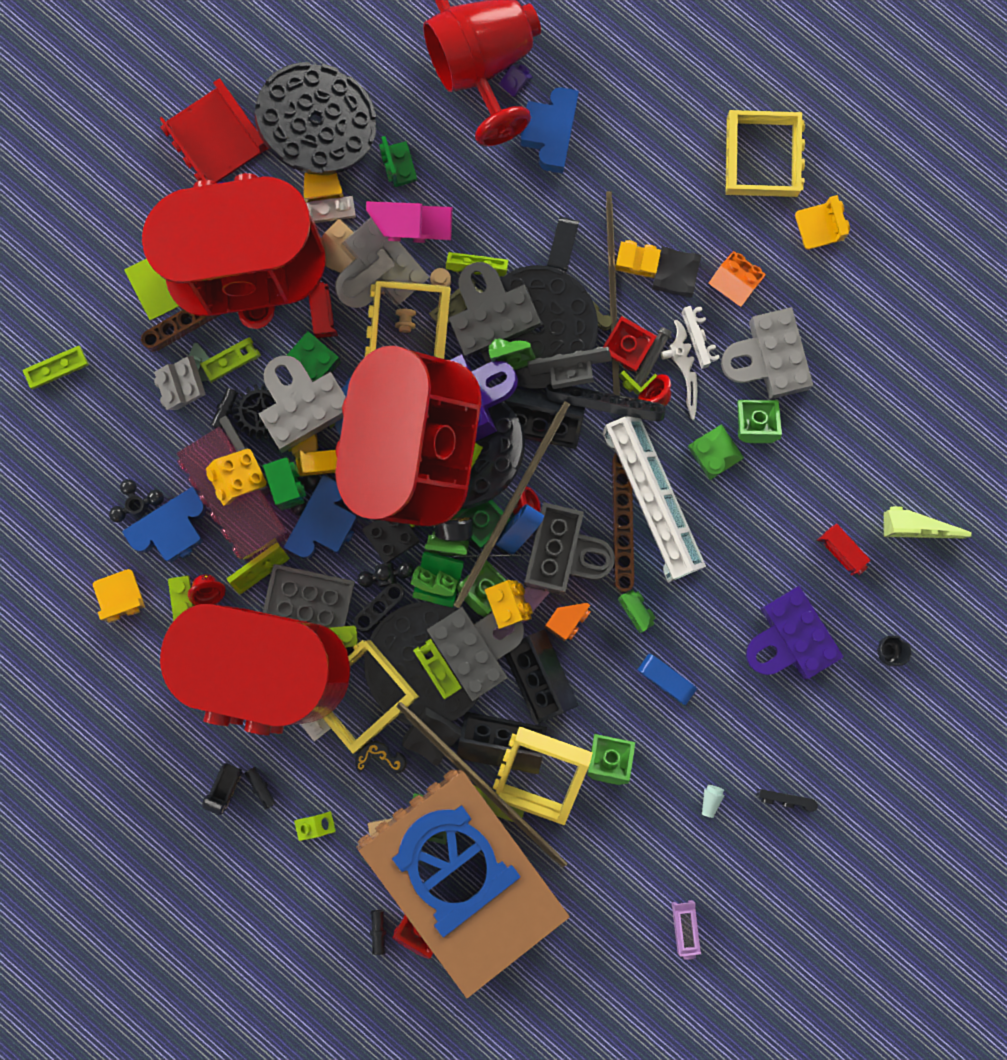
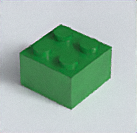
[285,331,341,382]
[263,457,307,511]
[452,500,511,550]

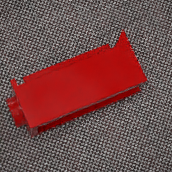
[309,282,338,339]
[816,523,870,576]

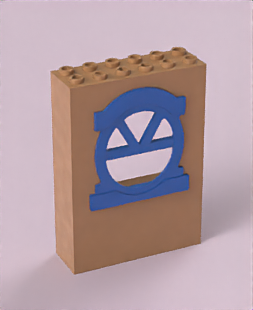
[356,769,570,998]

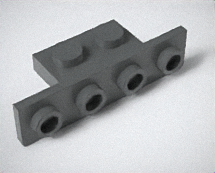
[527,347,612,389]

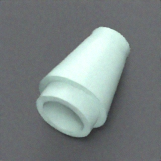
[702,785,725,818]

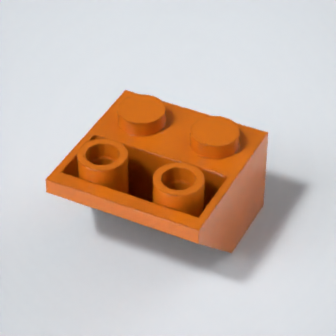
[708,251,766,307]
[544,603,591,641]

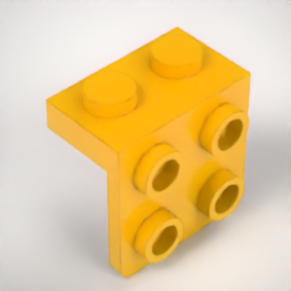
[795,195,850,250]
[206,449,267,506]
[93,569,145,623]
[485,580,533,629]

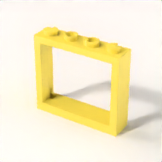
[726,110,805,197]
[365,280,451,359]
[323,640,419,754]
[492,727,592,825]

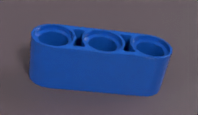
[495,504,544,555]
[637,653,698,706]

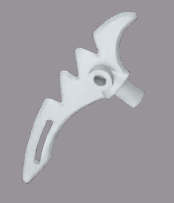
[660,320,698,420]

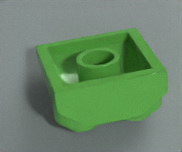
[488,338,536,370]
[737,400,782,443]
[687,424,744,480]
[425,532,469,556]
[457,560,507,617]
[618,589,656,634]
[587,734,635,785]

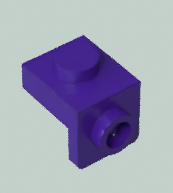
[499,64,533,97]

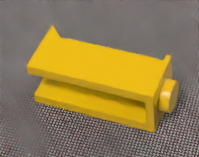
[295,450,337,477]

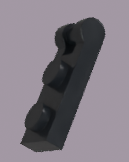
[756,788,818,812]

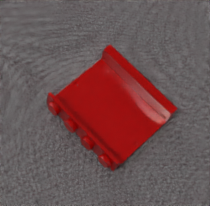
[159,78,268,183]

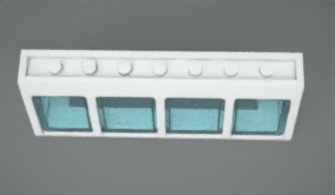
[602,417,706,583]

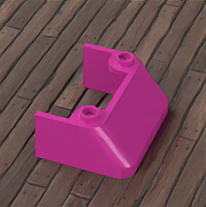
[366,201,453,243]

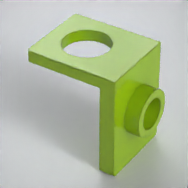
[618,370,657,396]
[294,811,336,841]

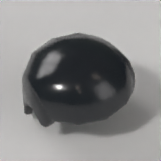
[877,635,912,667]

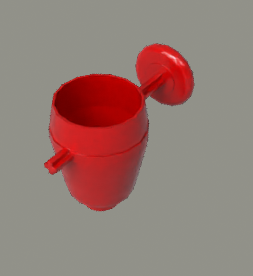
[423,0,541,147]

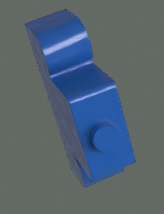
[520,87,579,174]
[283,475,358,559]
[122,487,207,562]

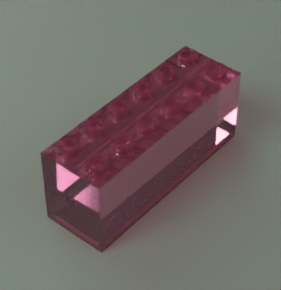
[176,427,290,563]

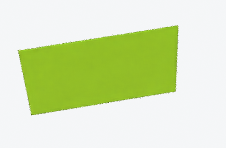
[124,259,178,320]

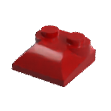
[603,316,657,372]
[392,915,433,959]

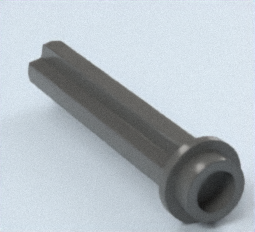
[634,327,672,387]

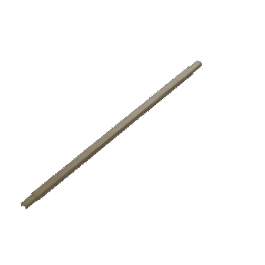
[606,191,620,395]
[454,401,570,608]
[396,702,568,868]

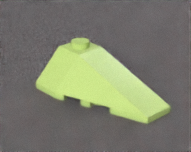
[884,507,971,539]

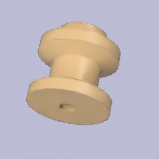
[430,268,451,287]
[395,309,416,333]

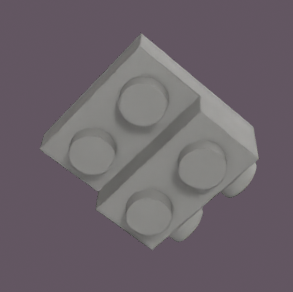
[154,356,206,410]

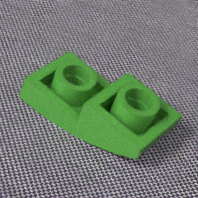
[410,566,458,596]

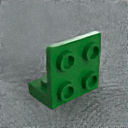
[379,136,418,187]
[412,551,464,608]

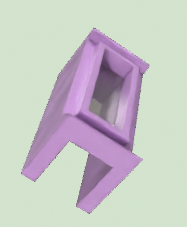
[672,900,701,959]

